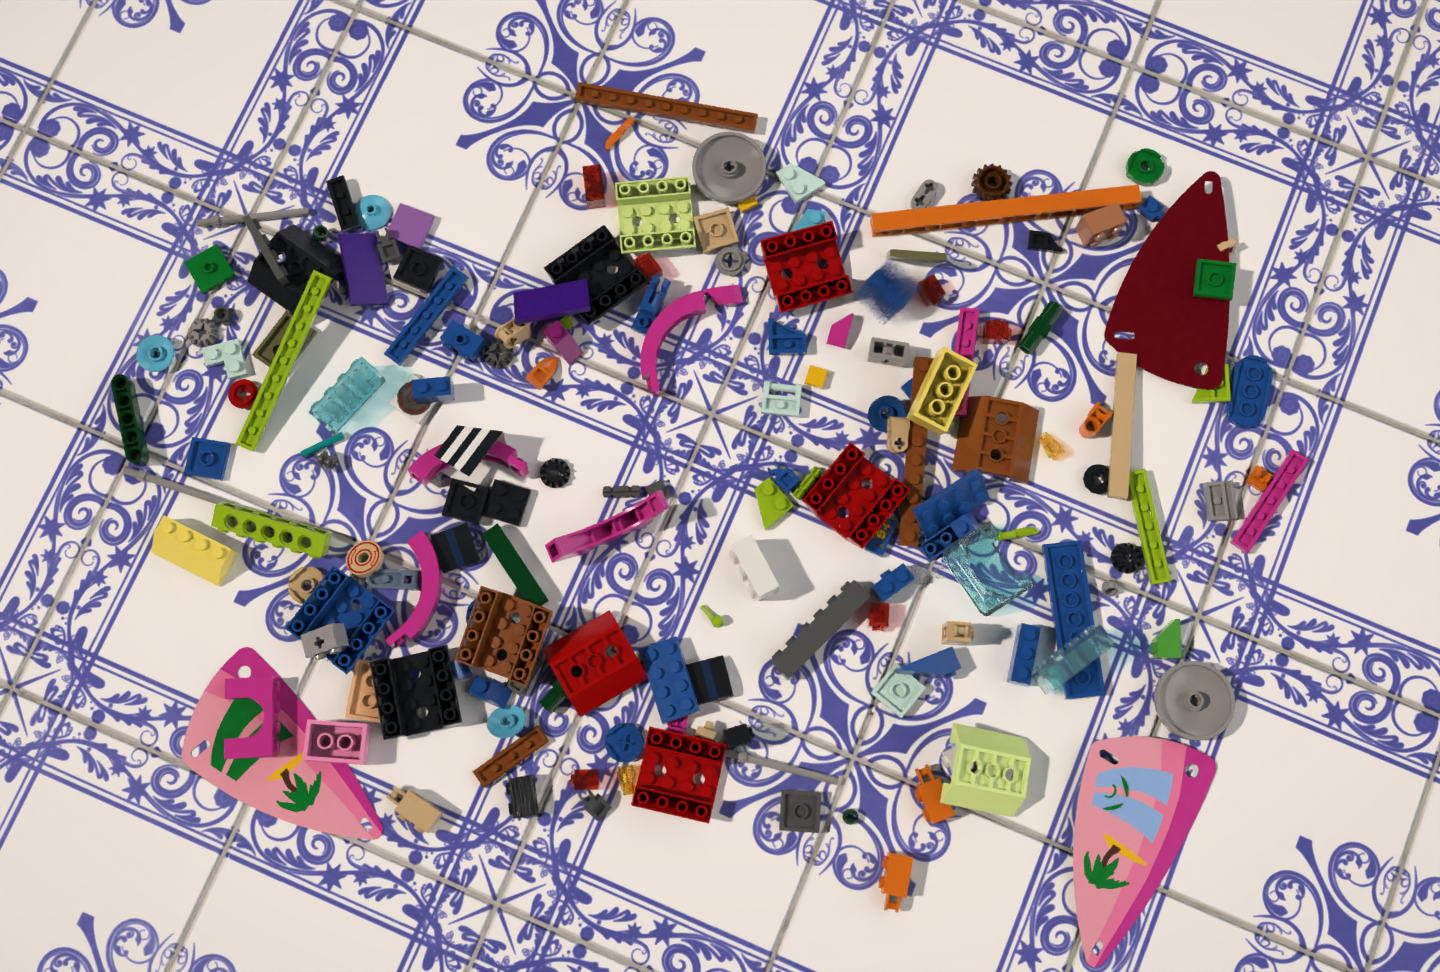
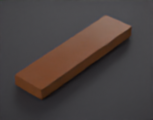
[473,725,549,788]

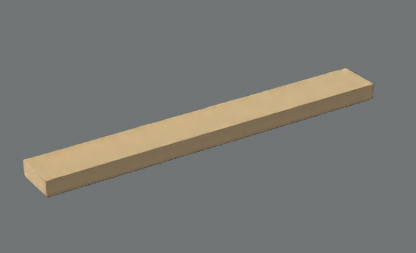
[1107,352,1137,500]

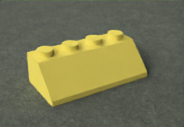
[151,516,238,587]

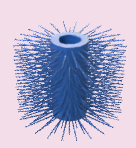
[853,257,922,326]

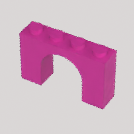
[224,677,281,759]

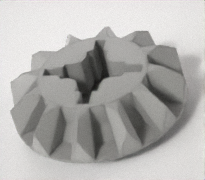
[715,247,745,276]
[188,318,219,348]

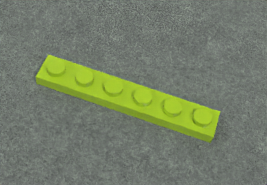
[1129,469,1171,585]

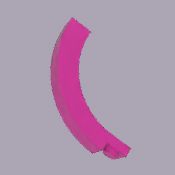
[640,290,706,397]
[408,441,529,486]
[385,530,442,648]

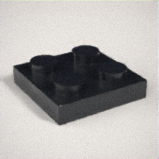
[393,245,444,294]
[442,478,490,525]
[482,479,532,527]

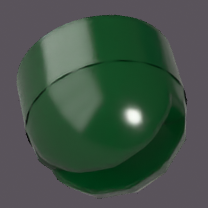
[313,225,329,242]
[842,809,859,825]

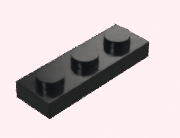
[326,175,361,233]

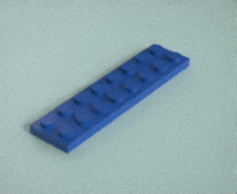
[1042,540,1106,700]

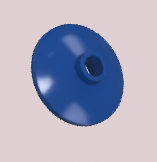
[868,395,905,432]

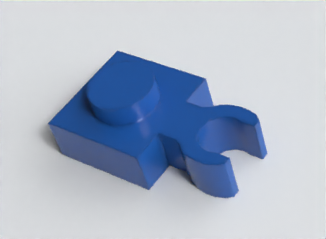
[1137,195,1165,222]
[767,462,801,494]

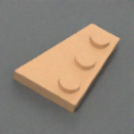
[345,659,380,723]

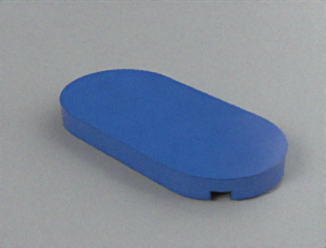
[1226,355,1273,429]

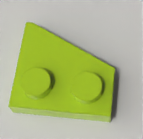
[754,477,794,530]

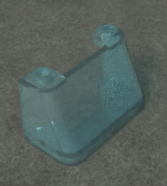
[943,521,1035,616]

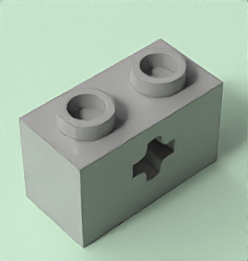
[867,337,909,367]
[300,623,349,660]

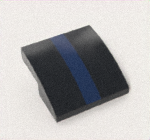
[430,522,480,574]
[686,655,734,705]

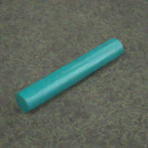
[301,432,345,458]

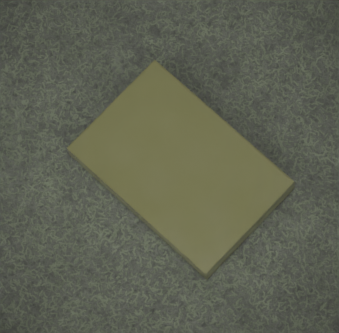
[886,249,947,263]
[252,310,318,368]

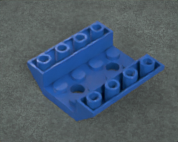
[285,565,396,675]

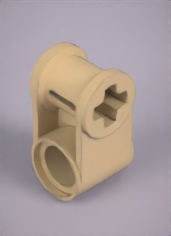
[494,318,531,349]
[887,416,910,454]

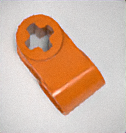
[1079,401,1113,439]

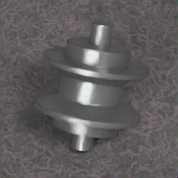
[316,450,338,472]

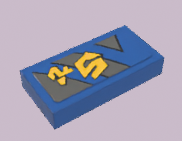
[864,518,897,557]

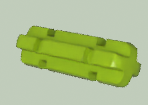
[793,466,822,500]

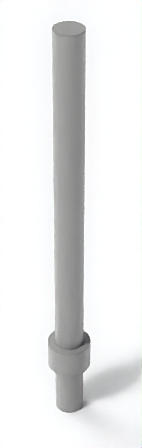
[196,208,310,227]
[123,466,234,504]
[724,749,839,785]

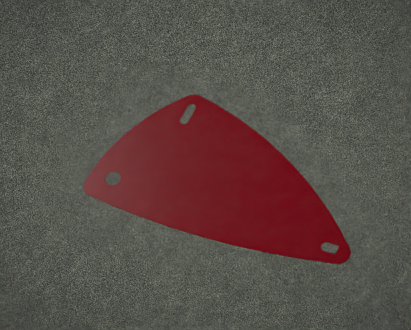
[1104,171,1230,389]

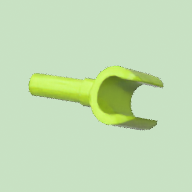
[560,314,573,330]
[700,605,724,628]

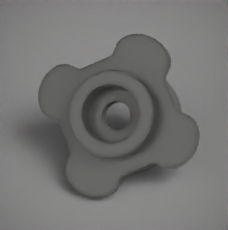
[212,305,234,326]

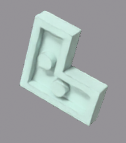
[202,338,248,380]

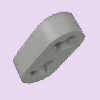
[910,179,938,209]

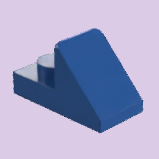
[468,675,512,709]

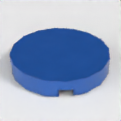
[605,723,644,762]

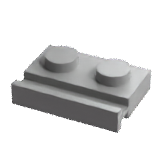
[1203,480,1238,521]

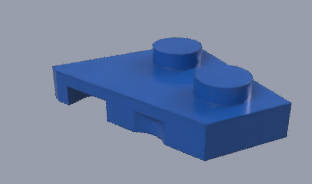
[768,318,807,355]

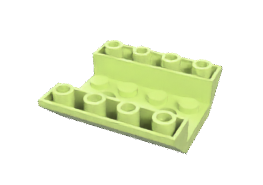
[615,176,696,254]
[940,723,1031,817]

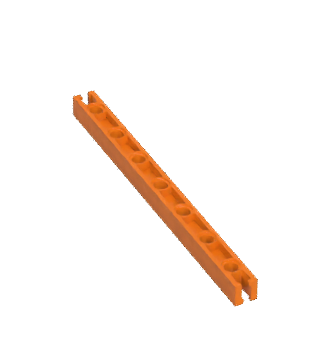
[870,184,1142,238]

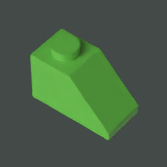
[1150,619,1182,660]

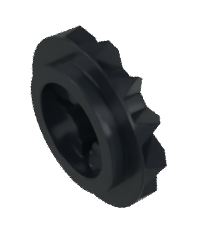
[540,458,570,488]
[1083,464,1109,495]
[1110,543,1142,573]

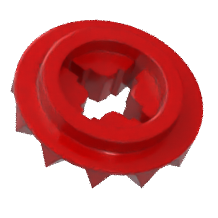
[228,379,258,409]

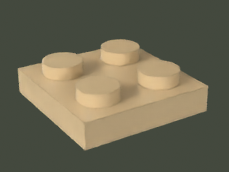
[693,207,739,254]

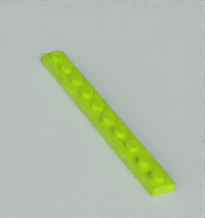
[236,270,332,452]

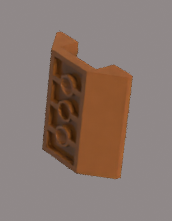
[952,396,1039,484]
[455,586,553,687]

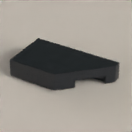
[1027,230,1063,254]

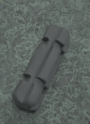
[603,485,640,498]

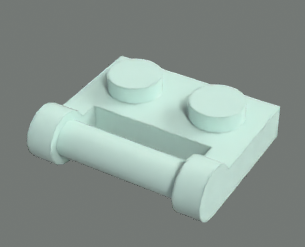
[761,380,802,418]

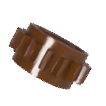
[971,163,1013,201]

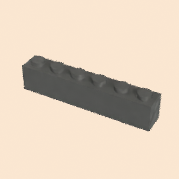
[771,580,871,680]

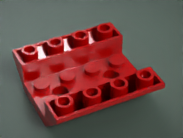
[760,220,853,313]
[802,442,911,549]
[542,610,648,717]
[631,726,727,824]

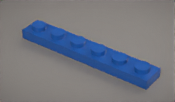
[384,266,469,366]

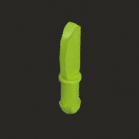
[995,526,1039,541]

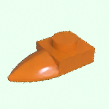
[525,357,558,390]

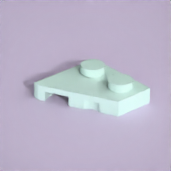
[775,163,826,204]

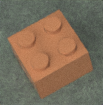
[1075,202,1127,248]

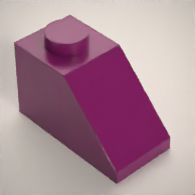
[543,320,584,365]

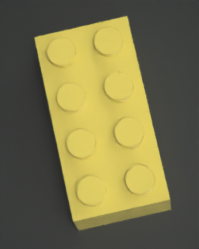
[906,347,978,436]

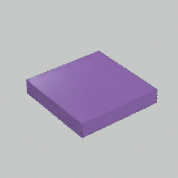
[385,203,435,249]

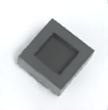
[645,479,671,499]

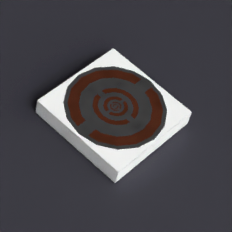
[389,373,437,425]

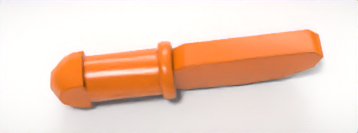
[605,117,634,150]

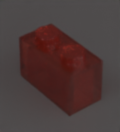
[582,164,606,209]

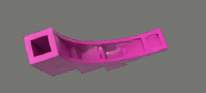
[545,490,669,563]

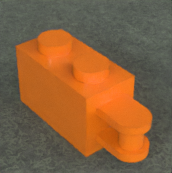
[914,764,955,824]
[878,852,913,913]

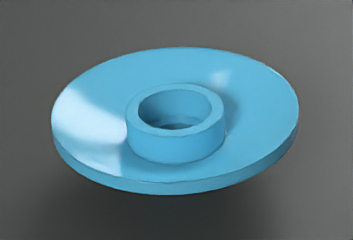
[355,195,391,230]
[136,335,175,372]
[487,705,526,738]

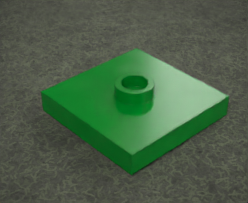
[184,244,236,295]
[1193,259,1236,301]

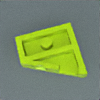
[1192,364,1231,404]

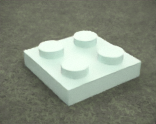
[871,662,926,718]

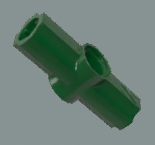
[1018,301,1064,355]
[539,666,582,714]

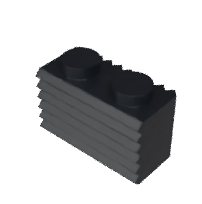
[723,723,755,750]
[506,775,539,819]

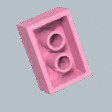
[302,719,371,765]

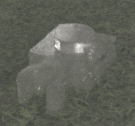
[911,563,946,585]

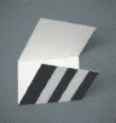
[434,425,506,492]

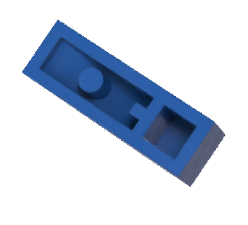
[895,646,962,679]

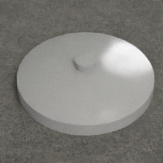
[692,131,766,204]
[1154,661,1235,741]

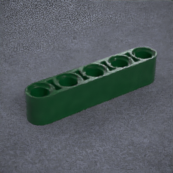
[111,374,149,466]
[482,523,549,606]

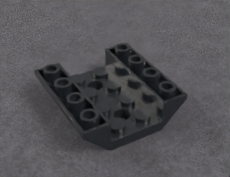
[247,224,345,314]
[544,225,649,326]
[369,645,462,740]

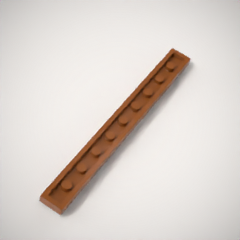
[575,82,758,134]
[898,356,934,547]

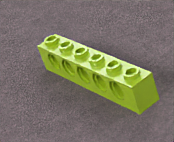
[211,501,333,559]

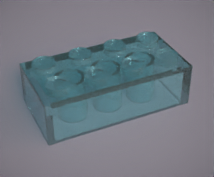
[308,356,386,435]
[1032,625,1116,694]

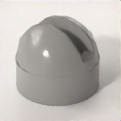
[1102,580,1118,596]

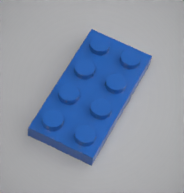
[912,468,990,539]
[639,636,700,724]

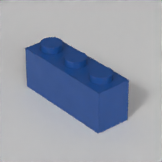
[1007,623,1041,687]

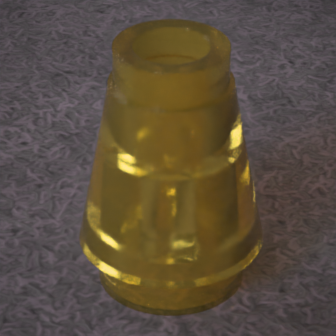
[1038,432,1065,461]
[616,765,636,795]

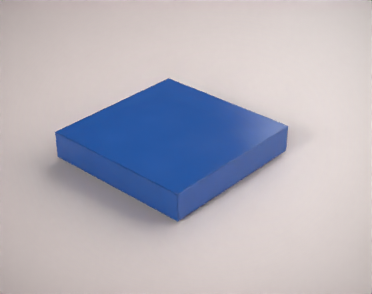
[184,437,231,481]

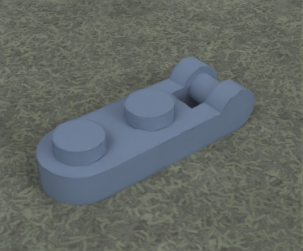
[366,569,421,591]

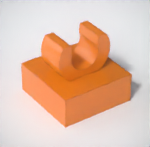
[1245,465,1274,492]

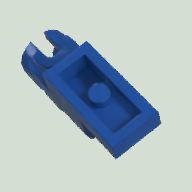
[631,274,671,336]

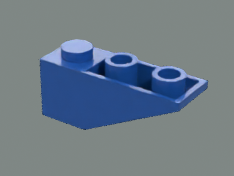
[919,512,981,561]

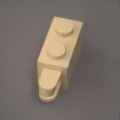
[941,621,974,646]
[386,785,444,834]

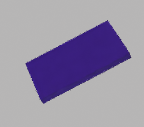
[338,233,389,306]
[513,279,591,325]

